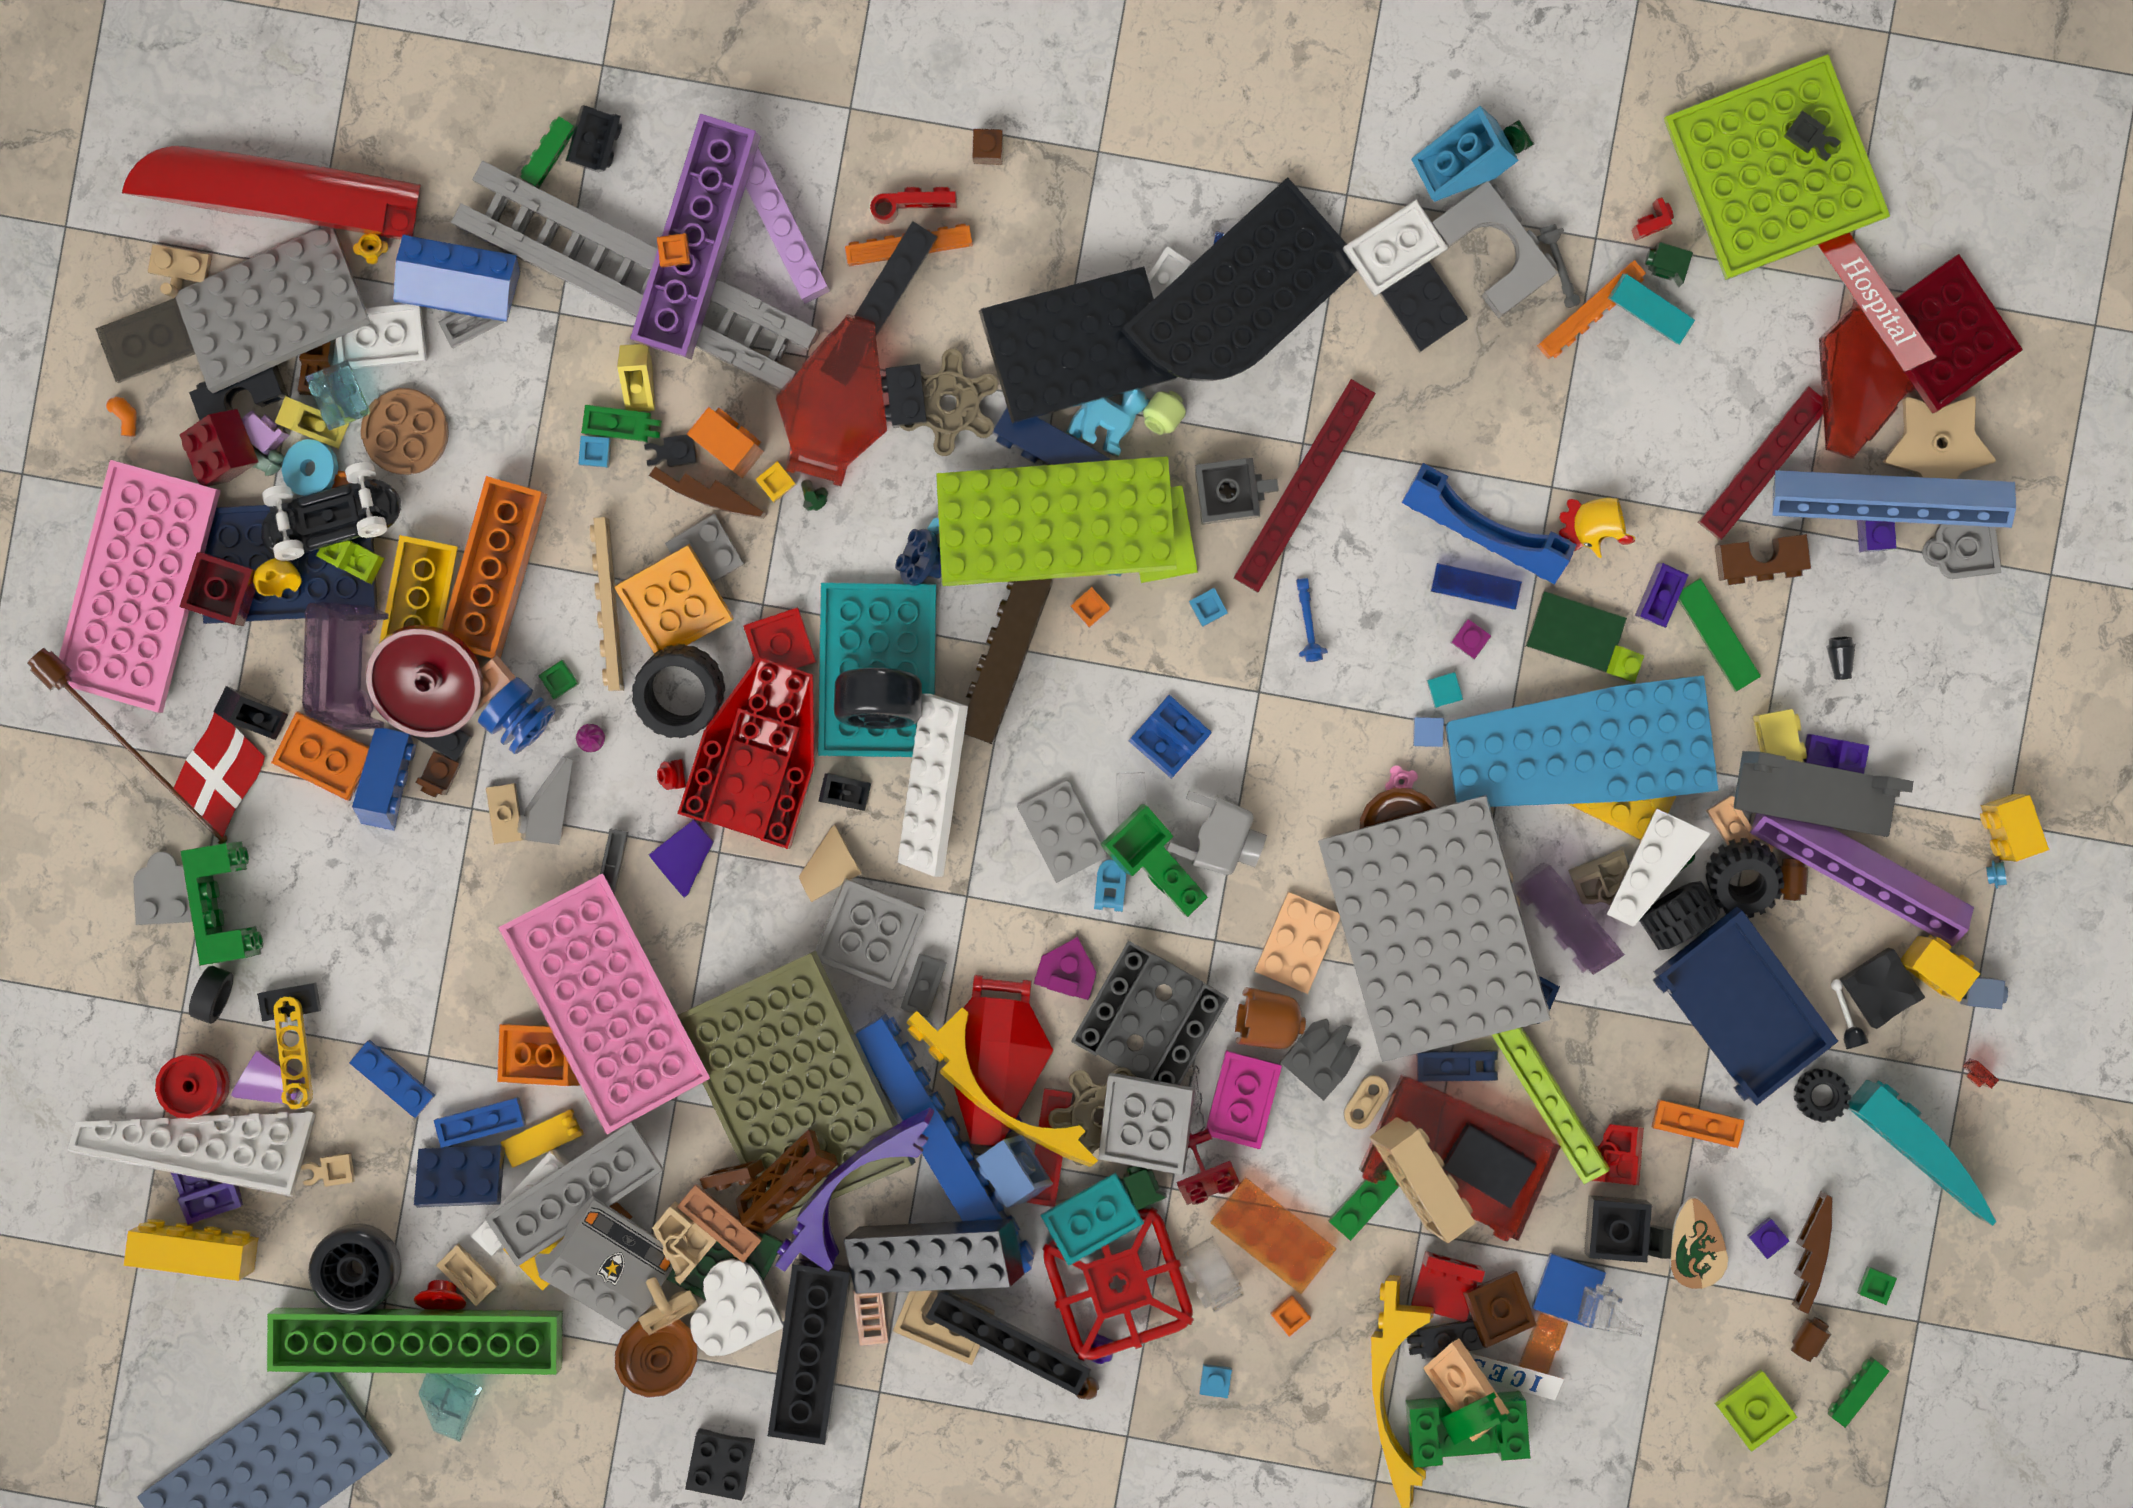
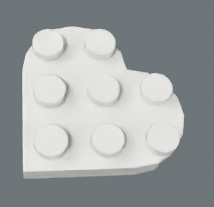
[691,1258,784,1356]

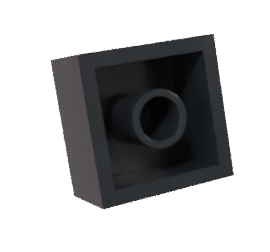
[1584,1195,1652,1263]

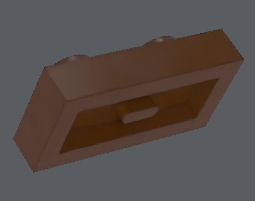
[700,1159,765,1191]

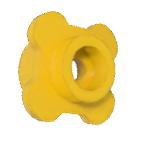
[353,233,388,265]

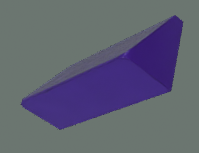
[1635,563,1689,628]

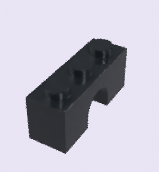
[189,365,289,421]

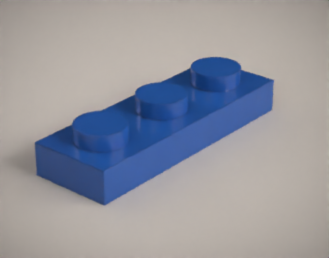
[349,1040,435,1118]
[434,1097,526,1148]

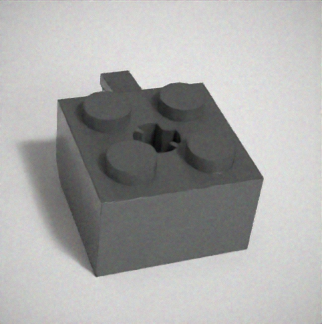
[1195,458,1279,525]

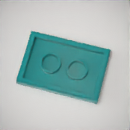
[1040,1172,1144,1266]

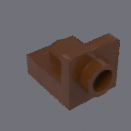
[415,751,461,797]

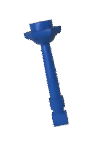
[1296,578,1328,662]

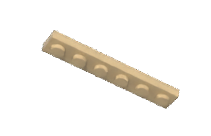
[590,517,624,691]

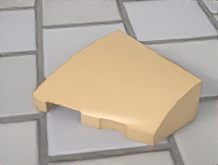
[799,825,862,902]
[652,1201,716,1284]

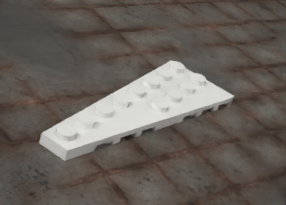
[67,1111,315,1197]

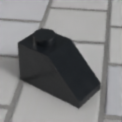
[213,686,288,740]

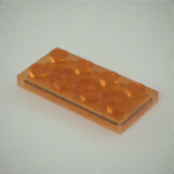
[1210,1177,1337,1294]

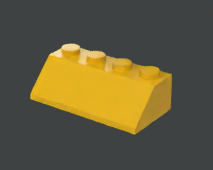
[379,535,458,643]

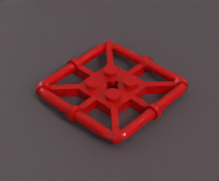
[1042,1207,1194,1362]

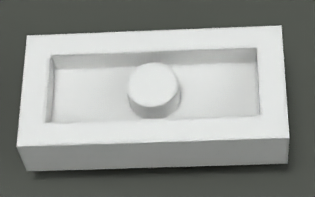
[1147,246,1191,299]

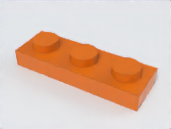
[1651,1099,1745,1148]

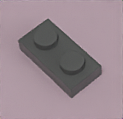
[900,953,947,1018]

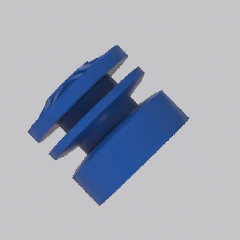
[478,677,556,754]

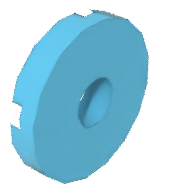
[282,439,339,496]

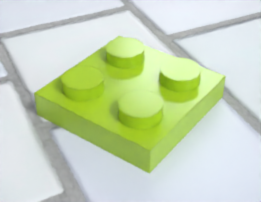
[1714,1369,1798,1452]

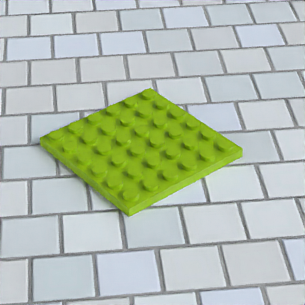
[1664,54,1890,280]

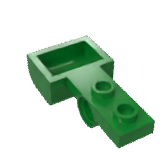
[1101,804,1208,917]

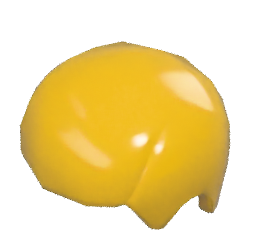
[253,558,302,597]

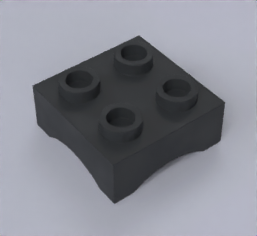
[1840,948,1926,1029]
[685,1428,755,1501]

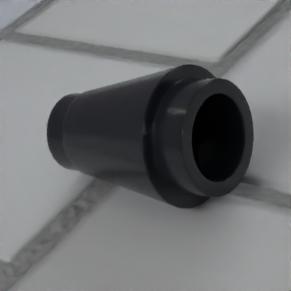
[1826,636,1856,680]

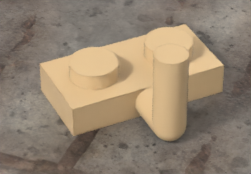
[148,244,212,298]
[638,1277,700,1335]

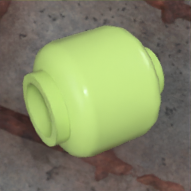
[1143,391,1186,435]

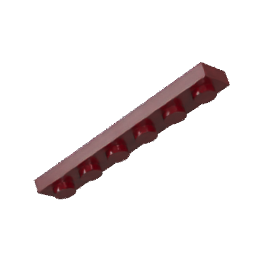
[1697,386,1831,540]

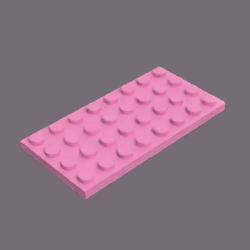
[59,460,221,713]
[498,873,710,1134]

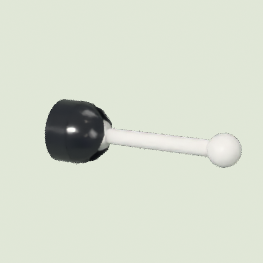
[1831,979,1869,1049]

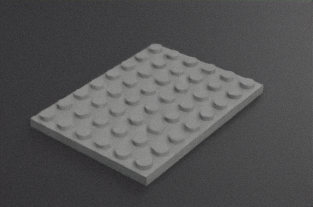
[1318,795,1551,1062]

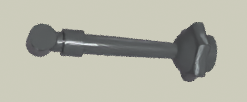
[1537,224,1580,308]

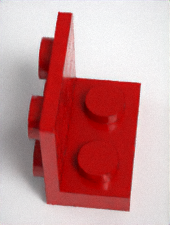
[1411,1251,1485,1322]

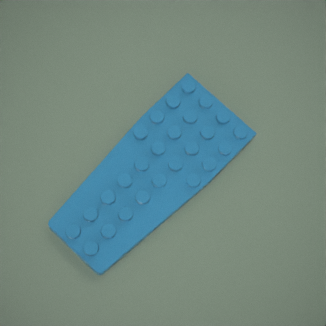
[1446,675,1719,807]

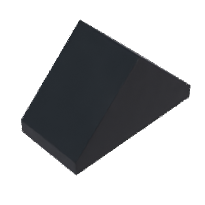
[818,773,871,811]

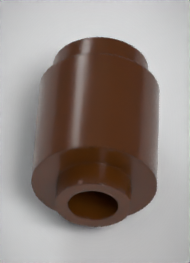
[1780,859,1808,901]
[1791,1317,1831,1362]

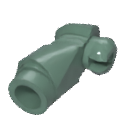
[252,446,284,476]

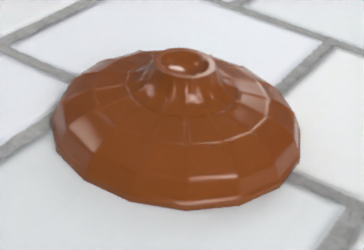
[615,1319,697,1398]

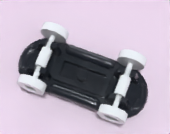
[261,462,401,561]

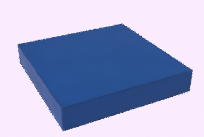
[1532,1253,1606,1327]

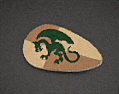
[1670,1196,1728,1289]

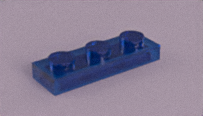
[1430,563,1522,610]

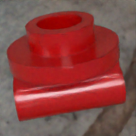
[657,759,686,790]

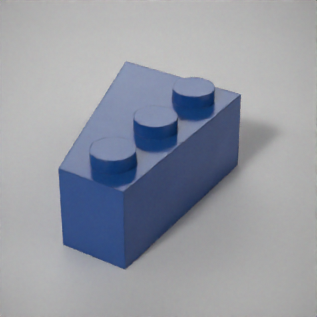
[352,726,416,831]

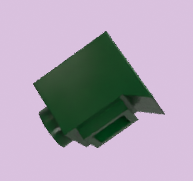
[1645,242,1693,288]
[1123,1166,1167,1210]

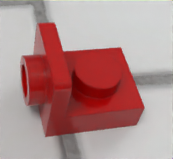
[1631,197,1674,241]

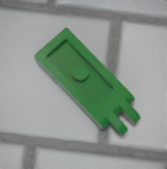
[581,405,662,443]

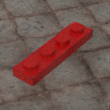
[1027,1088,1073,1207]

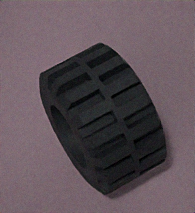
[1705,838,1784,918]
[1639,881,1720,950]

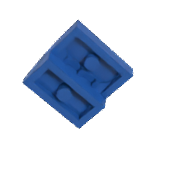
[1128,695,1212,779]

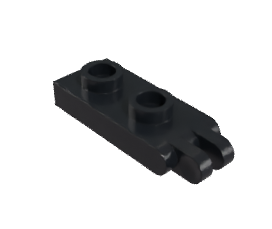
[1407,1319,1486,1359]

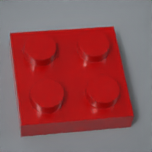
[743,607,817,669]

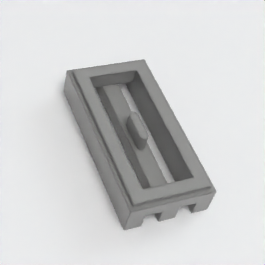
[438,313,504,348]

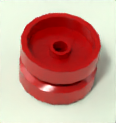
[155,1053,230,1119]

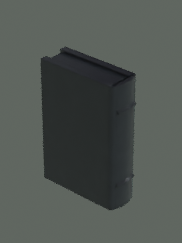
[1443,1121,1537,1208]

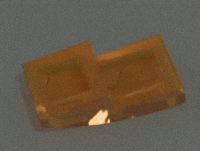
[1518,1313,1568,1374]

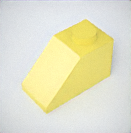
[617,344,655,412]
[275,396,349,449]

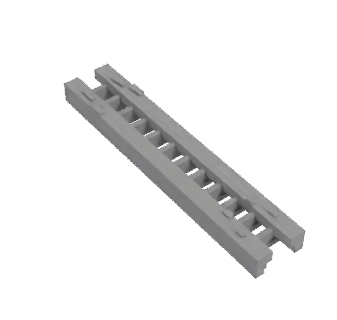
[451,161,820,394]

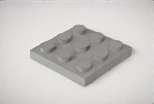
[815,878,926,990]
[1098,1073,1195,1175]

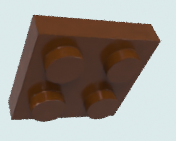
[1463,1271,1537,1348]

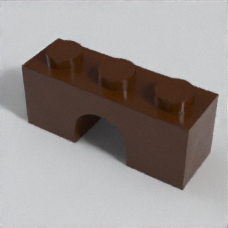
[1715,534,1811,585]

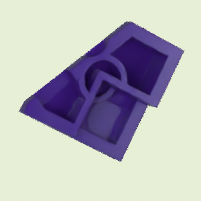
[648,819,714,897]

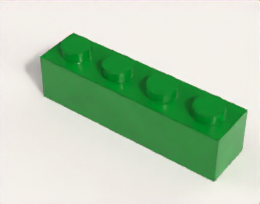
[520,116,575,189]
[1827,1357,1890,1428]

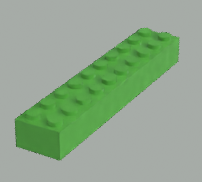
[267,1308,563,1375]

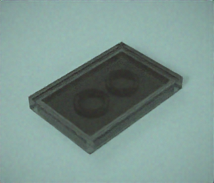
[95,298,195,383]

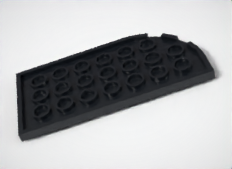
[1121,177,1357,381]

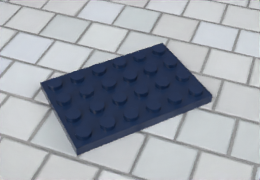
[203,505,378,624]

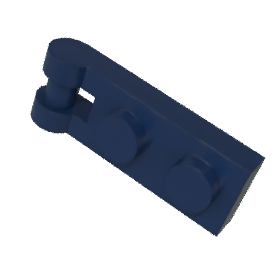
[1417,1050,1498,1082]

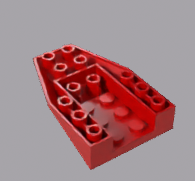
[677,657,815,849]

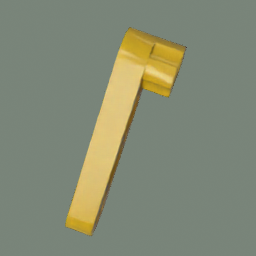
[273,997,313,1109]

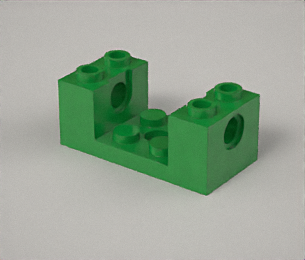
[180,841,263,966]
[1405,1391,1531,1468]

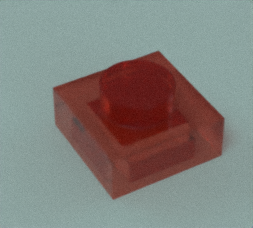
[1962,1058,1999,1089]

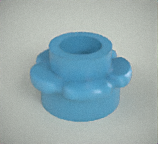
[1986,860,2007,889]

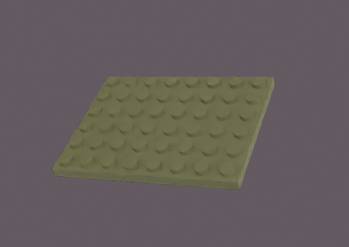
[677,951,916,1224]

